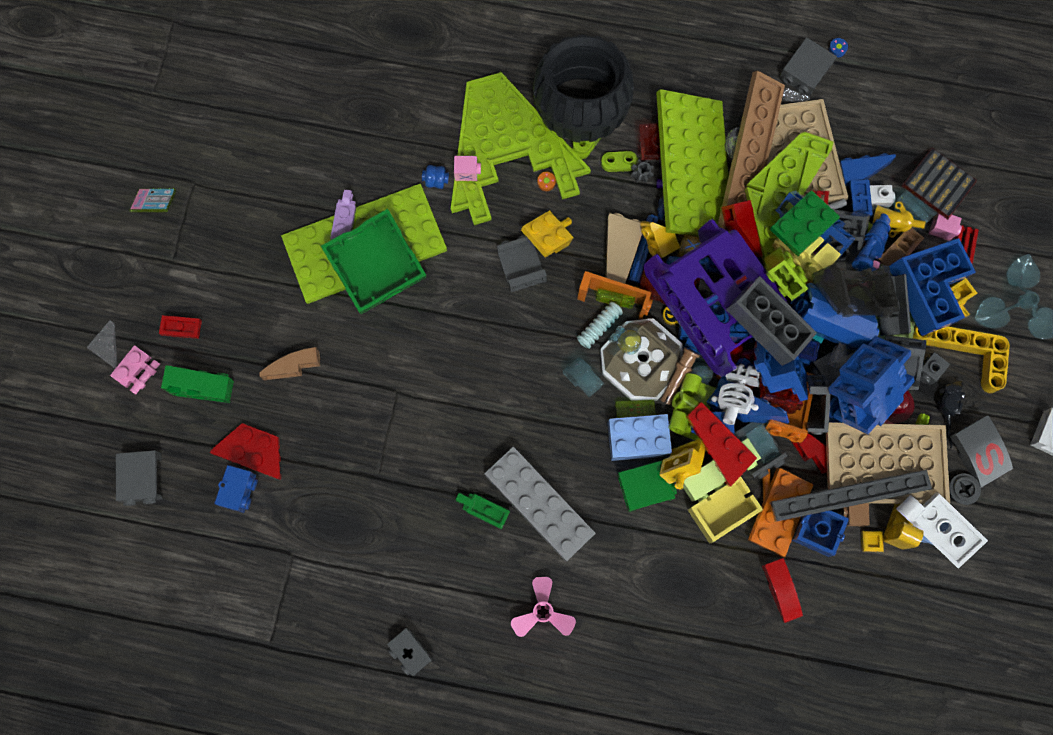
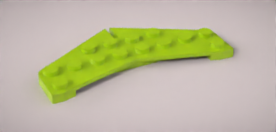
[745,132,834,266]

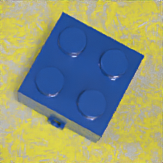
[215,465,258,513]
[792,510,849,557]

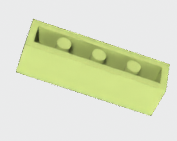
[683,438,761,502]

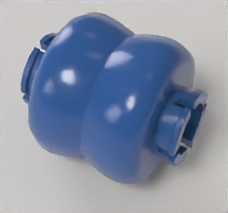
[422,165,449,189]

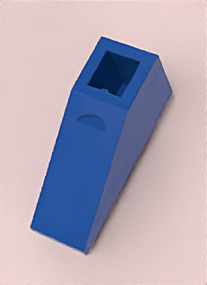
[840,153,896,188]
[736,393,789,424]

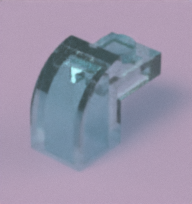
[563,357,604,398]

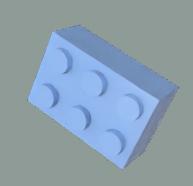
[607,414,672,461]

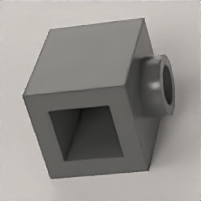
[920,352,950,385]

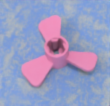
[511,577,576,637]

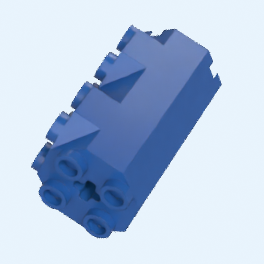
[790,283,880,351]

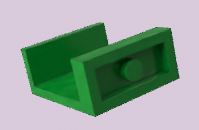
[617,460,677,513]

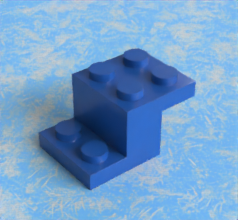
[754,341,808,401]

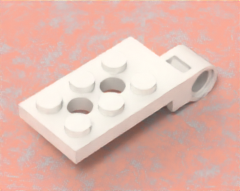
[896,492,988,569]

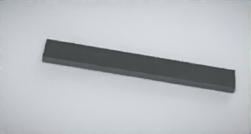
[770,470,932,522]

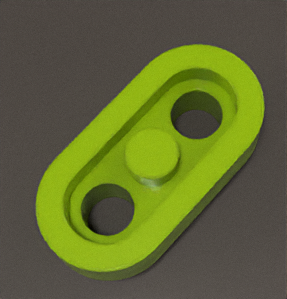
[601,151,638,172]

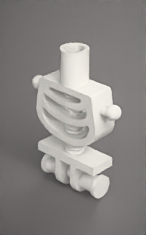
[711,364,761,425]

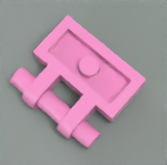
[110,345,160,394]

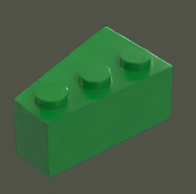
[161,365,234,403]

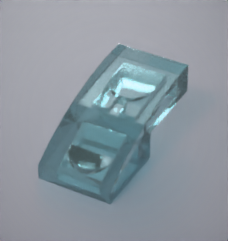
[746,424,781,465]

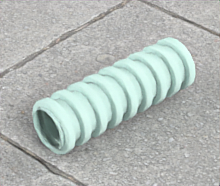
[577,302,623,349]

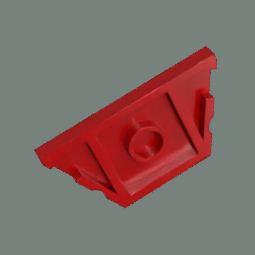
[210,423,281,480]

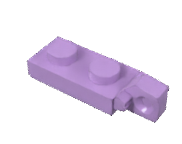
[330,190,356,240]

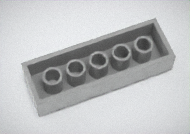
[484,447,596,562]

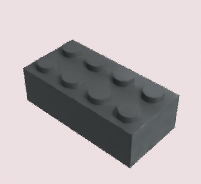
[726,276,817,366]

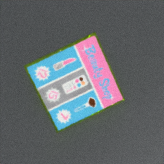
[129,189,176,212]

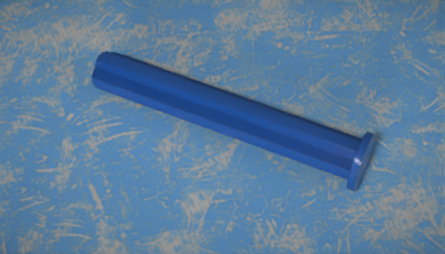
[626,215,658,286]

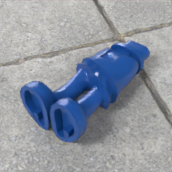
[852,213,891,281]

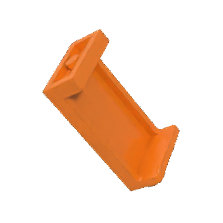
[764,372,814,443]

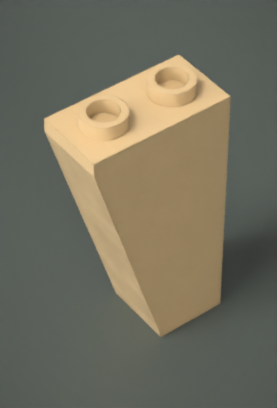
[605,213,642,284]

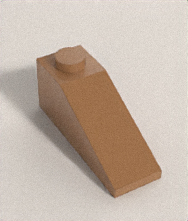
[879,228,924,269]

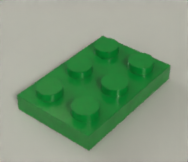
[770,190,840,257]

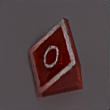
[639,124,661,160]

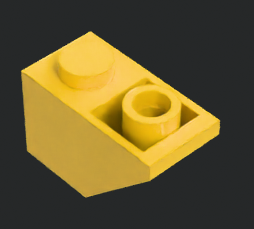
[640,221,680,258]

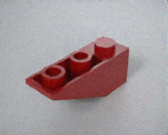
[721,200,762,257]

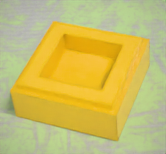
[861,531,884,552]

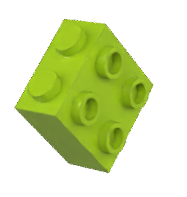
[764,247,808,301]

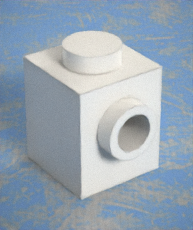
[870,185,895,210]

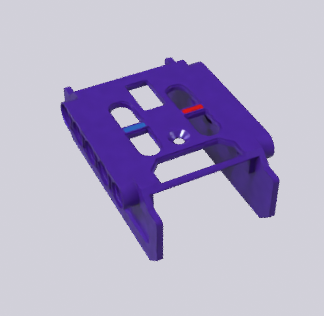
[644,219,788,377]

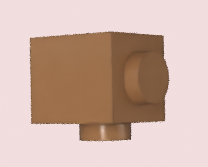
[841,503,870,527]

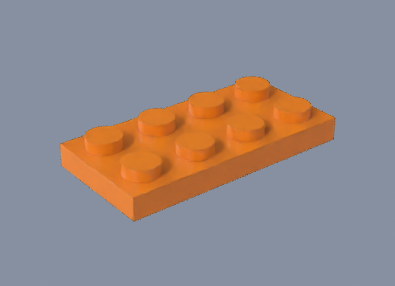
[748,468,813,557]

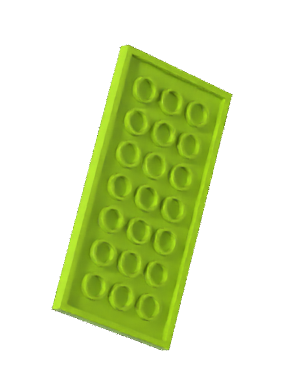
[656,89,729,237]
[281,184,447,304]

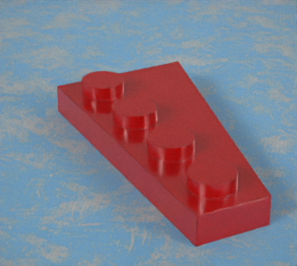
[686,402,757,487]

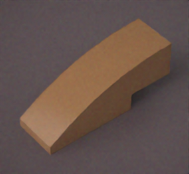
[260,347,321,380]

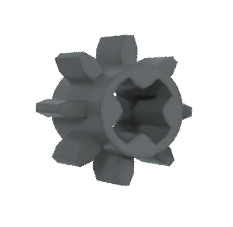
[631,159,654,183]

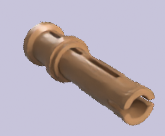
[660,347,700,405]

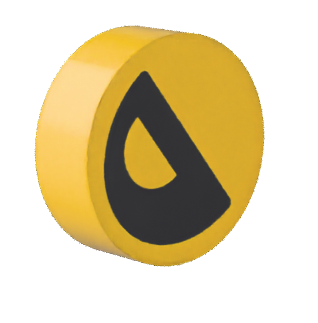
[662,307,678,325]

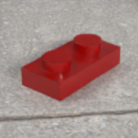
[159,315,202,339]

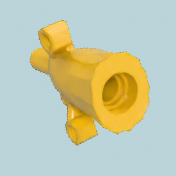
[873,201,926,238]

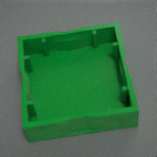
[321,209,427,314]

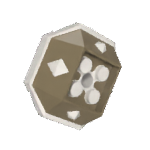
[600,318,683,401]

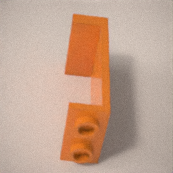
[577,271,653,320]

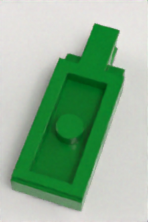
[456,493,510,530]

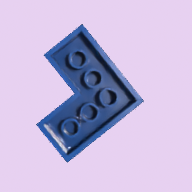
[888,238,976,336]

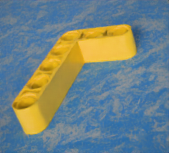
[913,326,1010,393]
[883,504,924,550]

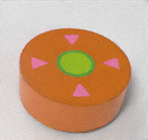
[537,172,556,191]

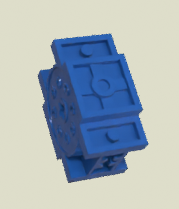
[828,336,915,434]

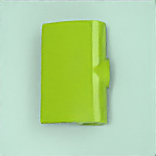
[668,373,716,440]

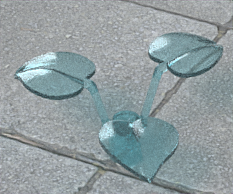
[975,254,1053,339]

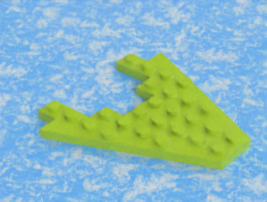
[451,72,591,225]

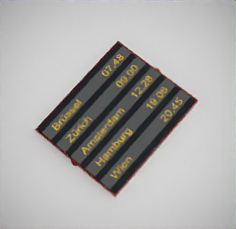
[902,148,977,220]

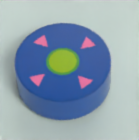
[829,38,848,57]

